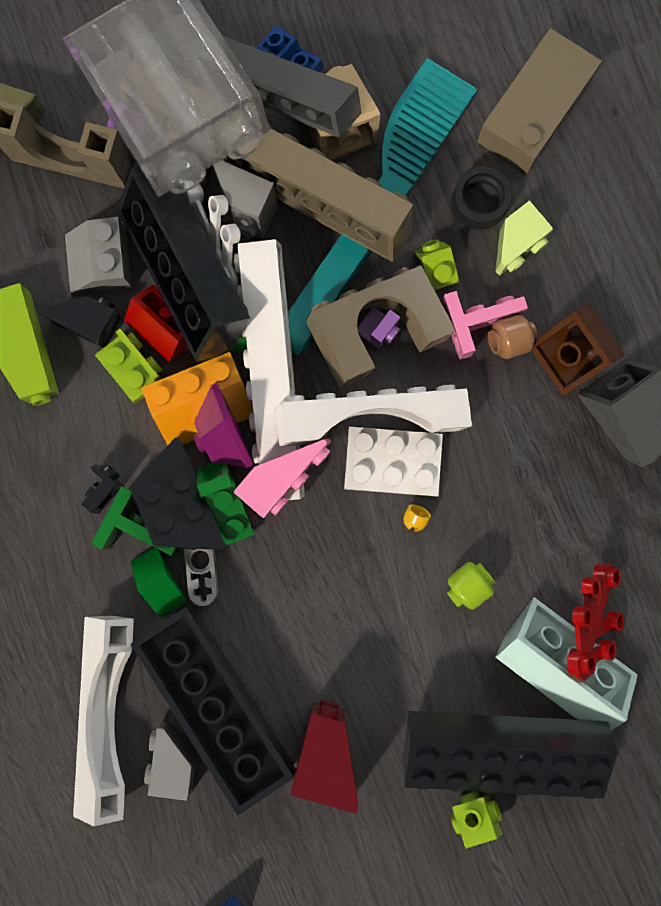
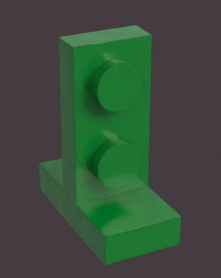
[197,462,255,545]
[91,486,181,556]

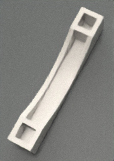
[275,385,472,447]
[73,616,134,826]

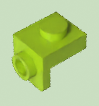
[414,240,459,290]

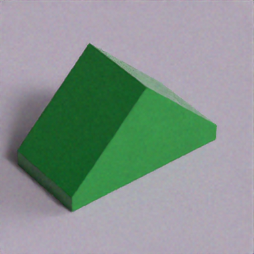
[130,548,188,617]

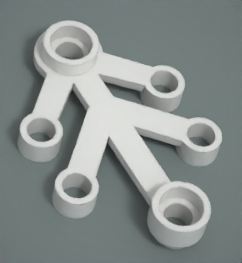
[178,181,240,290]

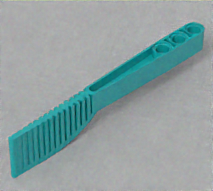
[288,58,478,357]

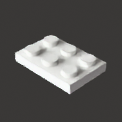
[344,427,443,497]

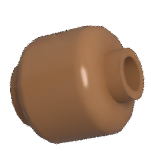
[488,314,537,359]

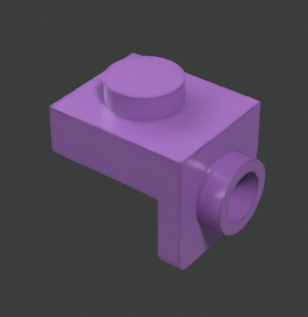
[357,308,401,350]

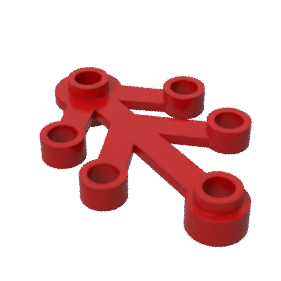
[567,564,624,681]

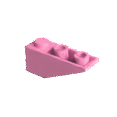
[234,438,331,518]

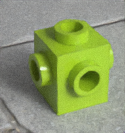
[451,791,503,848]

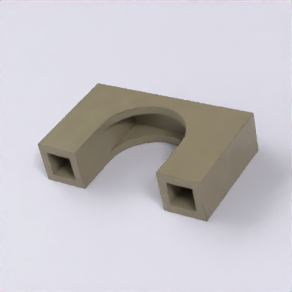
[0,100,135,189]
[306,266,456,389]

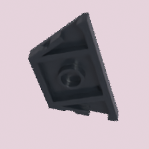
[130,437,227,552]

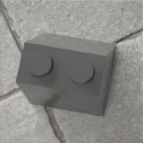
[578,359,661,467]

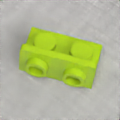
[95,329,163,404]

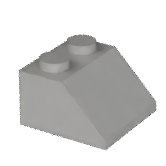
[213,158,278,239]
[65,217,132,295]

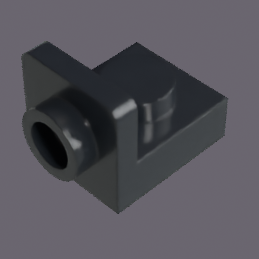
[81,463,124,514]

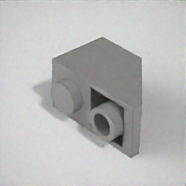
[144,722,196,801]

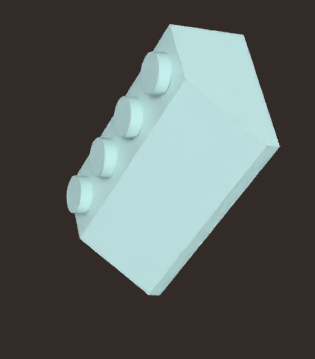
[496,597,638,731]

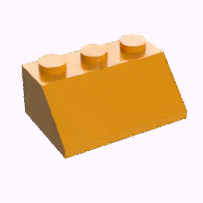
[141,352,254,445]

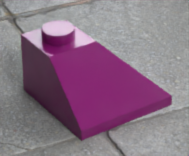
[193,382,253,468]

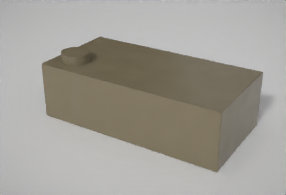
[477,28,602,174]

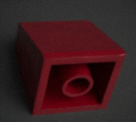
[290,699,359,814]

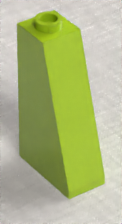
[0,283,60,406]

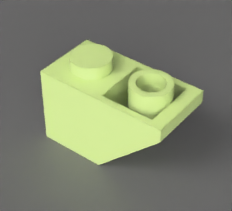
[496,200,553,276]

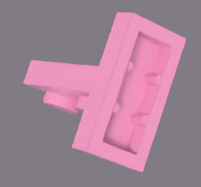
[441,291,528,360]

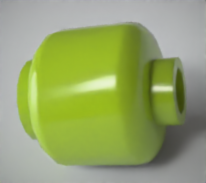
[447,562,496,610]

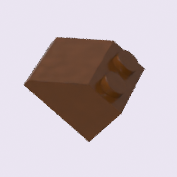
[531,304,626,396]

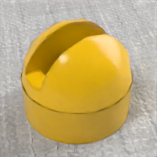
[403,504,431,532]

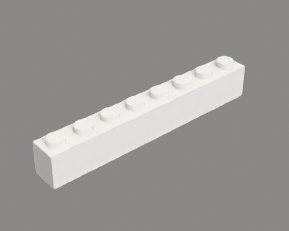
[234,239,305,500]

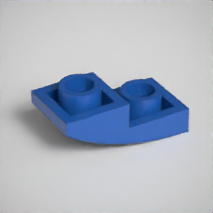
[256,26,324,72]

